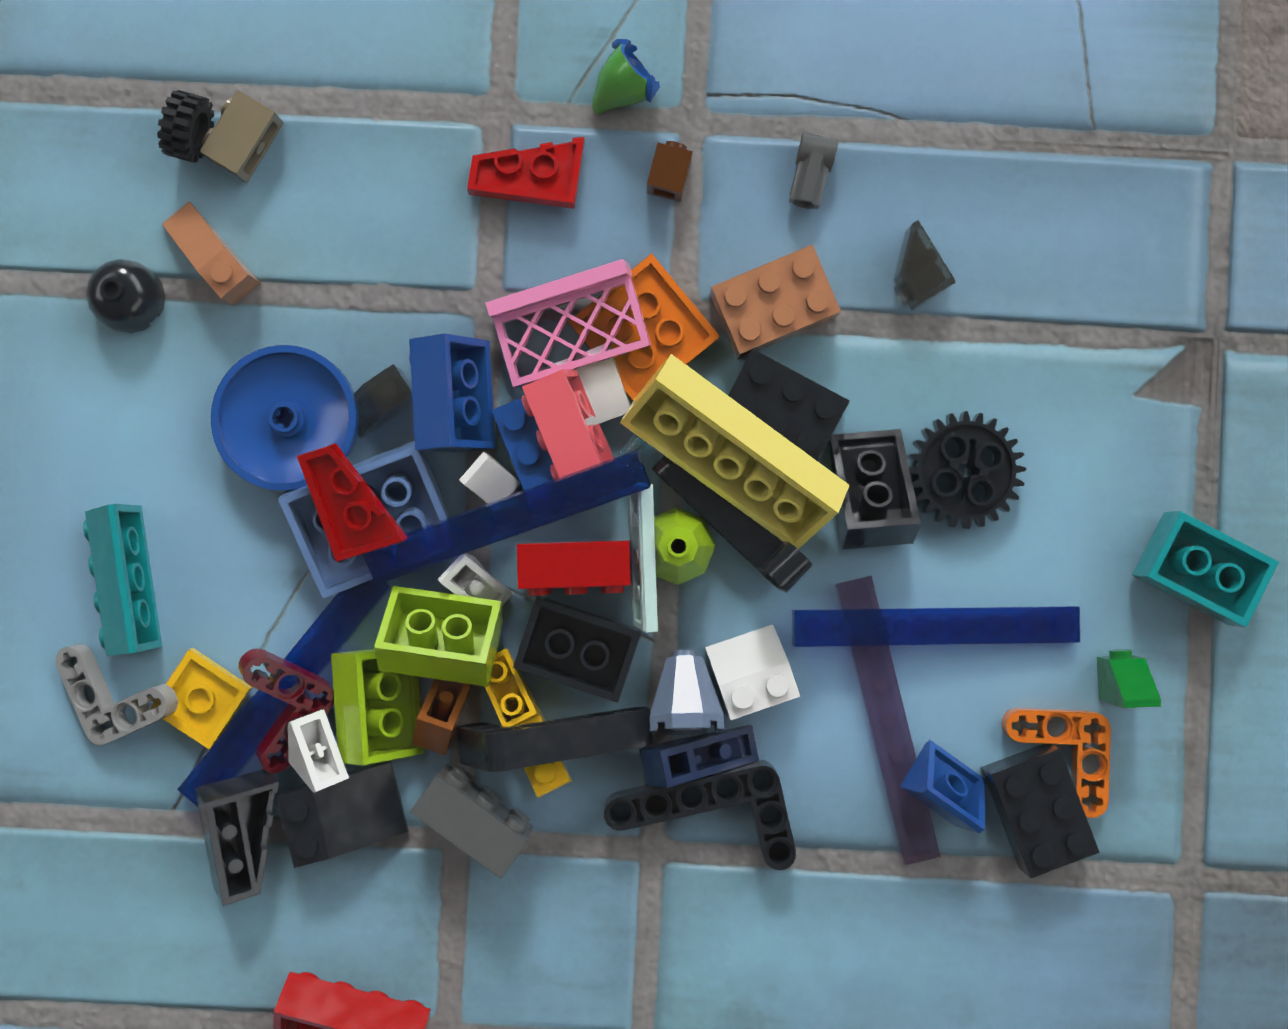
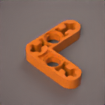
[1001,708,1111,818]

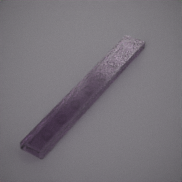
[835,575,941,865]

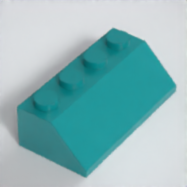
[83,504,163,656]

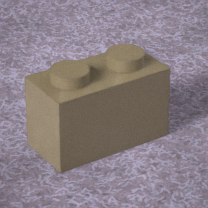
[200,90,284,183]

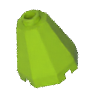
[654,507,716,585]

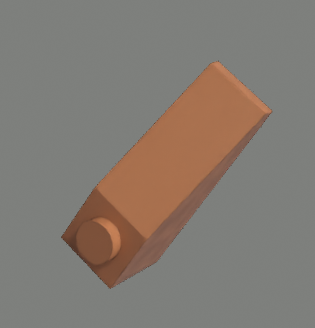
[162,201,260,306]

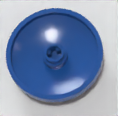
[211,345,359,491]

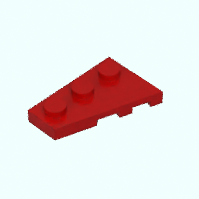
[467,137,585,209]
[297,443,408,562]

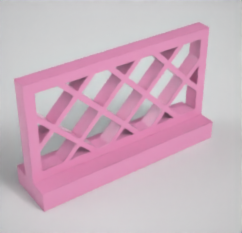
[485,259,651,388]

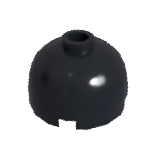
[86,259,165,333]

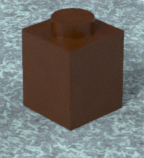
[647,141,693,202]

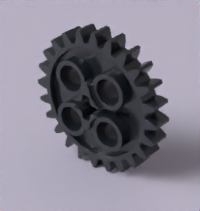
[907,411,1026,529]

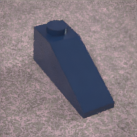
[639,725,759,788]

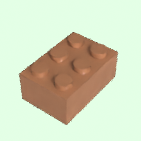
[709,244,841,360]

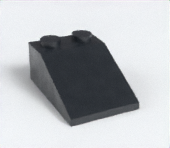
[829,429,921,550]
[276,761,409,868]

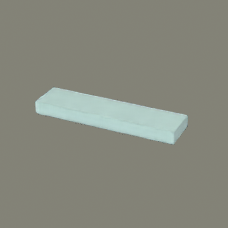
[628,481,658,633]

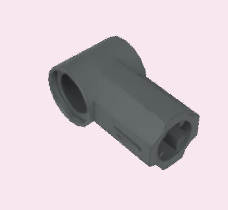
[789,132,839,209]

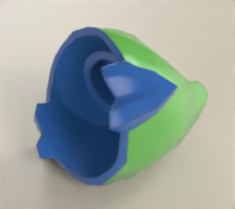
[592,39,660,114]

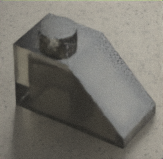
[894,220,956,310]
[354,364,413,438]

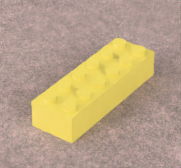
[620,354,849,549]

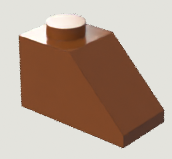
[412,679,472,756]

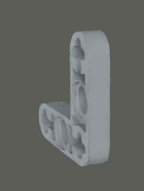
[56,643,178,745]

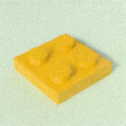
[149,648,253,750]

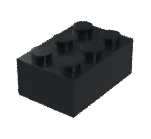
[728,349,850,462]
[513,596,642,703]
[981,744,1100,878]

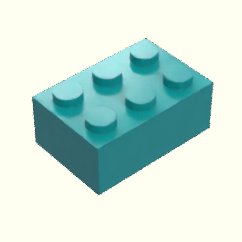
[1132,511,1280,628]

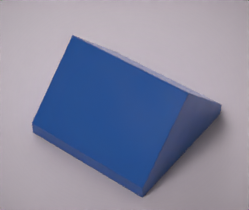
[900,740,985,834]

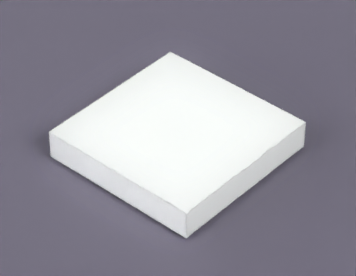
[541,344,631,426]

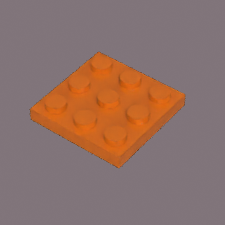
[568,253,720,401]

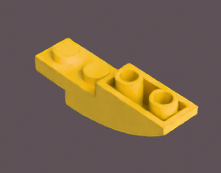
[484,648,572,798]

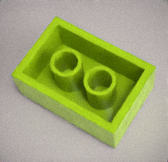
[374,586,503,687]

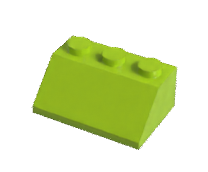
[331,649,424,765]

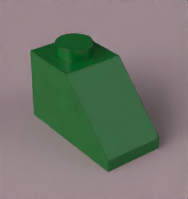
[1097,649,1161,708]

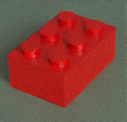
[517,540,631,596]

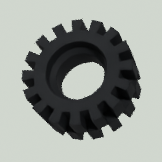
[157,90,214,163]

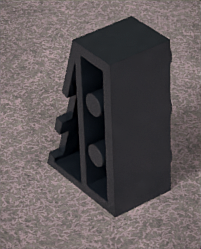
[195,769,279,906]

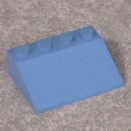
[278,441,459,599]

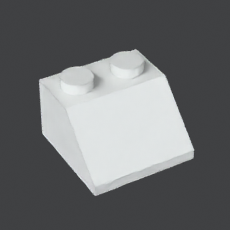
[705,624,800,720]

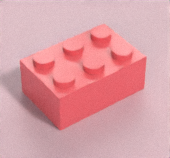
[522,369,619,491]

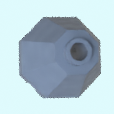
[649,650,724,735]

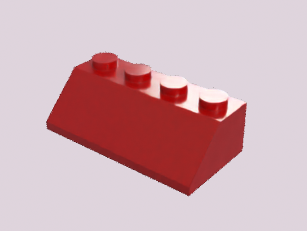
[273,971,431,1029]

